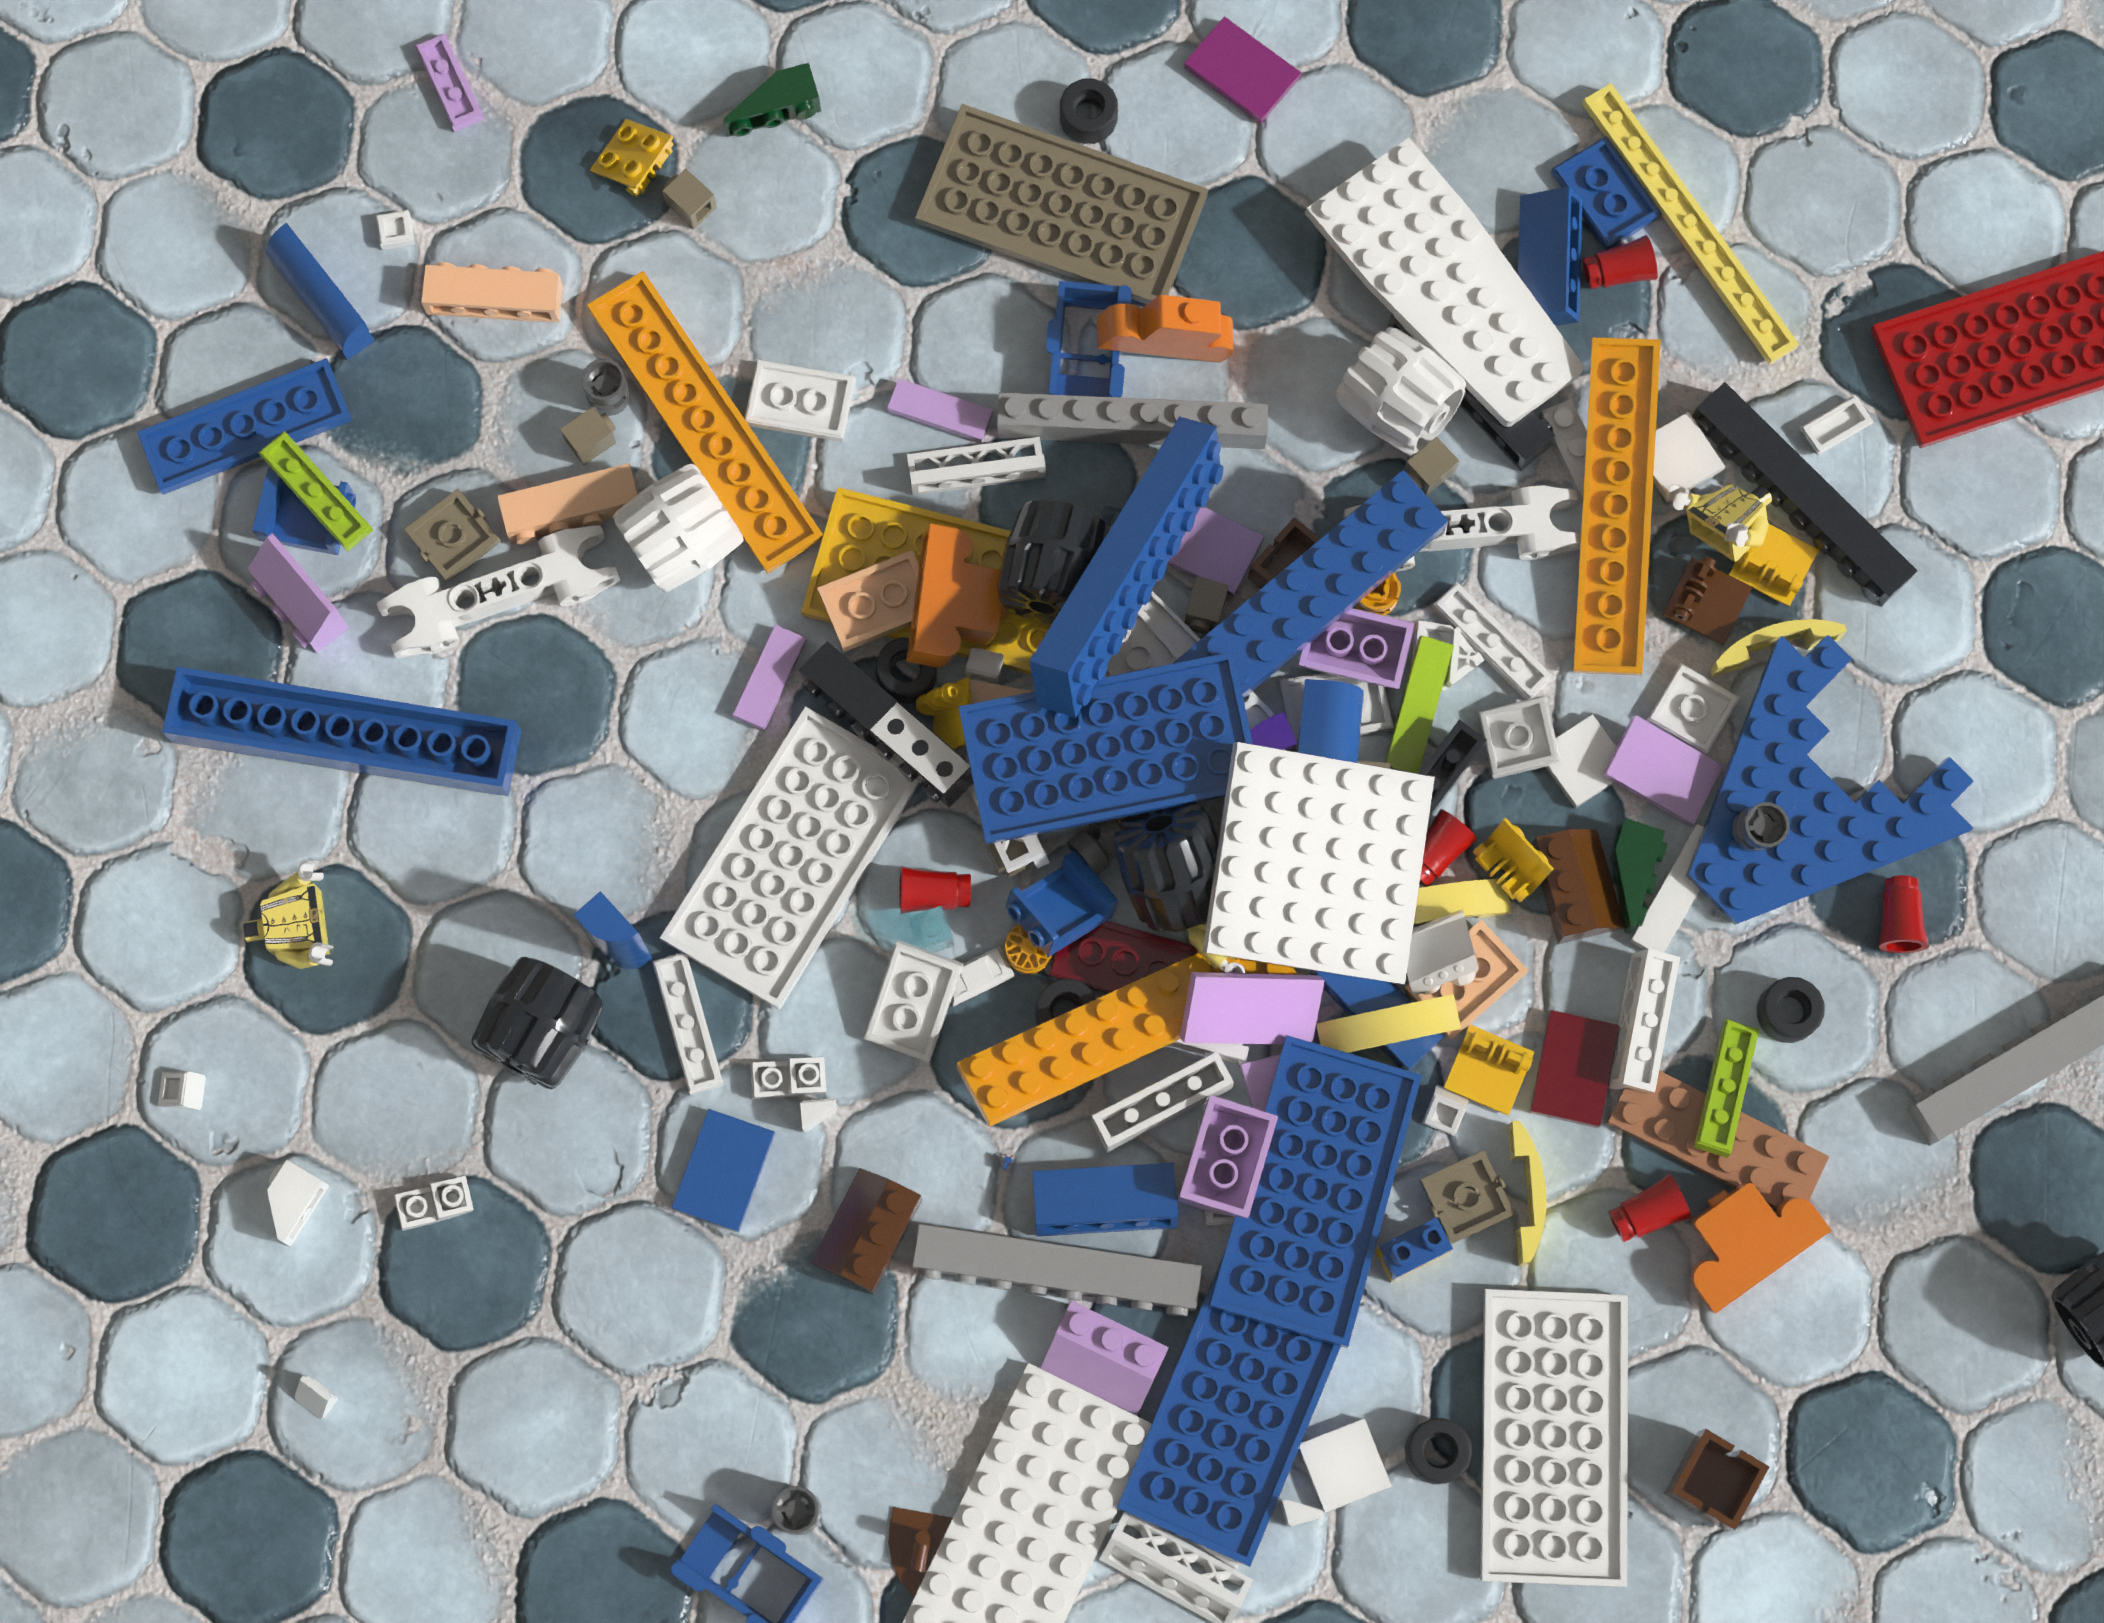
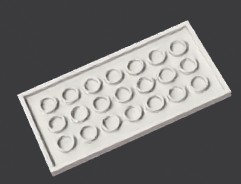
[660,707,920,1010]
[1480,1289,1628,1587]
[902,1363,1152,1623]

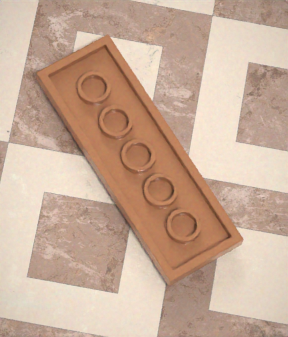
[1606,1071,1830,1210]

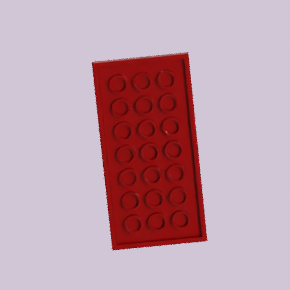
[1870,251,2104,449]

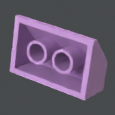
[247,533,349,653]
[1298,608,1415,690]
[1177,1095,1278,1219]
[1040,1301,1169,1416]

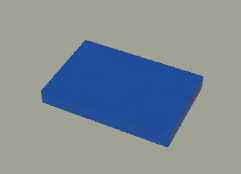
[1551,136,1662,250]
[672,1109,775,1233]

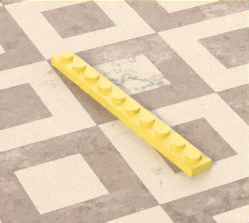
[1582,83,1799,365]

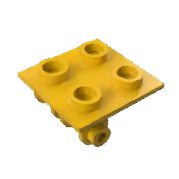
[590,119,674,197]
[1729,523,1819,607]
[916,677,972,750]
[1473,818,1554,903]
[1444,1025,1534,1116]

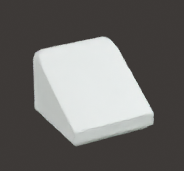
[965,647,1004,685]
[157,1071,206,1110]
[1422,1085,1469,1136]
[800,1099,838,1133]
[295,1375,338,1419]
[1280,1498,1324,1527]

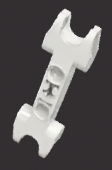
[1343,485,1581,572]
[377,525,620,659]

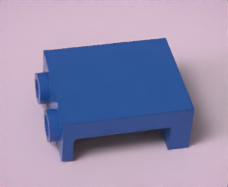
[252,467,356,555]
[1005,850,1118,957]

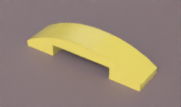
[1709,619,1847,678]
[1413,879,1512,926]
[1316,994,1461,1053]
[1508,1121,1546,1266]

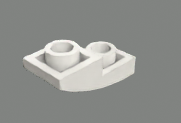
[750,1057,826,1099]
[394,1176,474,1231]

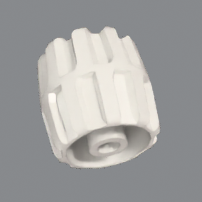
[1336,327,1466,456]
[613,464,743,592]

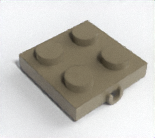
[404,489,501,583]
[1419,1150,1515,1245]

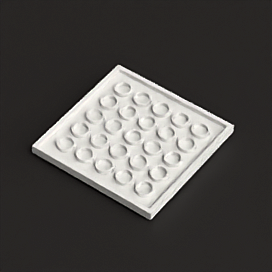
[1202,742,1435,984]

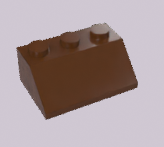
[1531,829,1625,944]
[811,1168,922,1295]

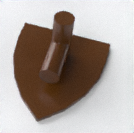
[888,1507,953,1597]

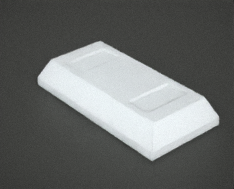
[1799,395,1874,455]
[950,946,1015,1007]

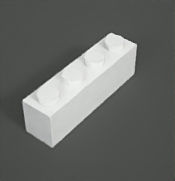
[1091,1051,1234,1153]

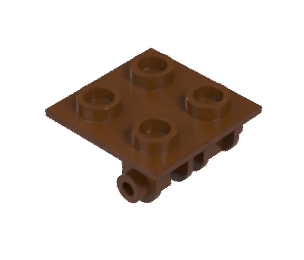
[1662,556,1753,645]

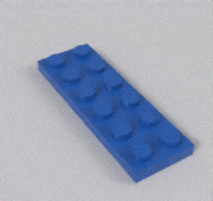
[137,358,353,495]

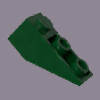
[723,62,821,137]
[1610,818,1667,934]

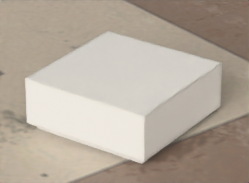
[376,210,415,250]

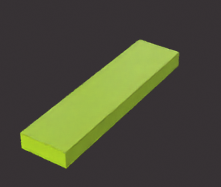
[258,431,374,552]
[1384,635,1454,774]
[1694,1019,1759,1158]

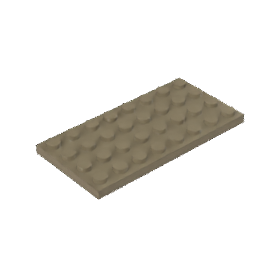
[915,104,1209,304]

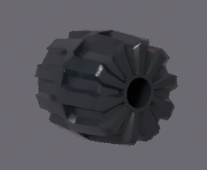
[997,499,1110,625]
[1113,802,1219,932]
[471,957,603,1090]
[2051,1252,2104,1370]

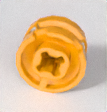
[1355,572,1401,616]
[1005,924,1053,975]

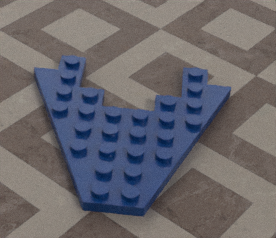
[1685,635,1974,925]

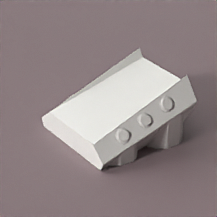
[1407,909,1479,996]

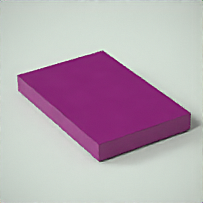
[1184,16,1302,124]

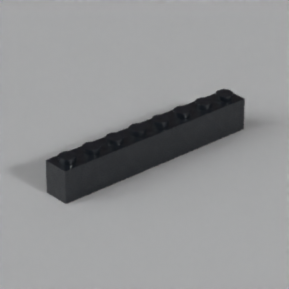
[1692,382,1918,607]

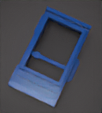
[1046,281,1132,398]
[671,1504,824,1623]

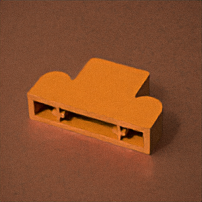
[1097,295,1234,363]
[906,523,1007,667]
[1690,1183,1832,1314]

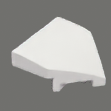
[1411,620,1485,693]

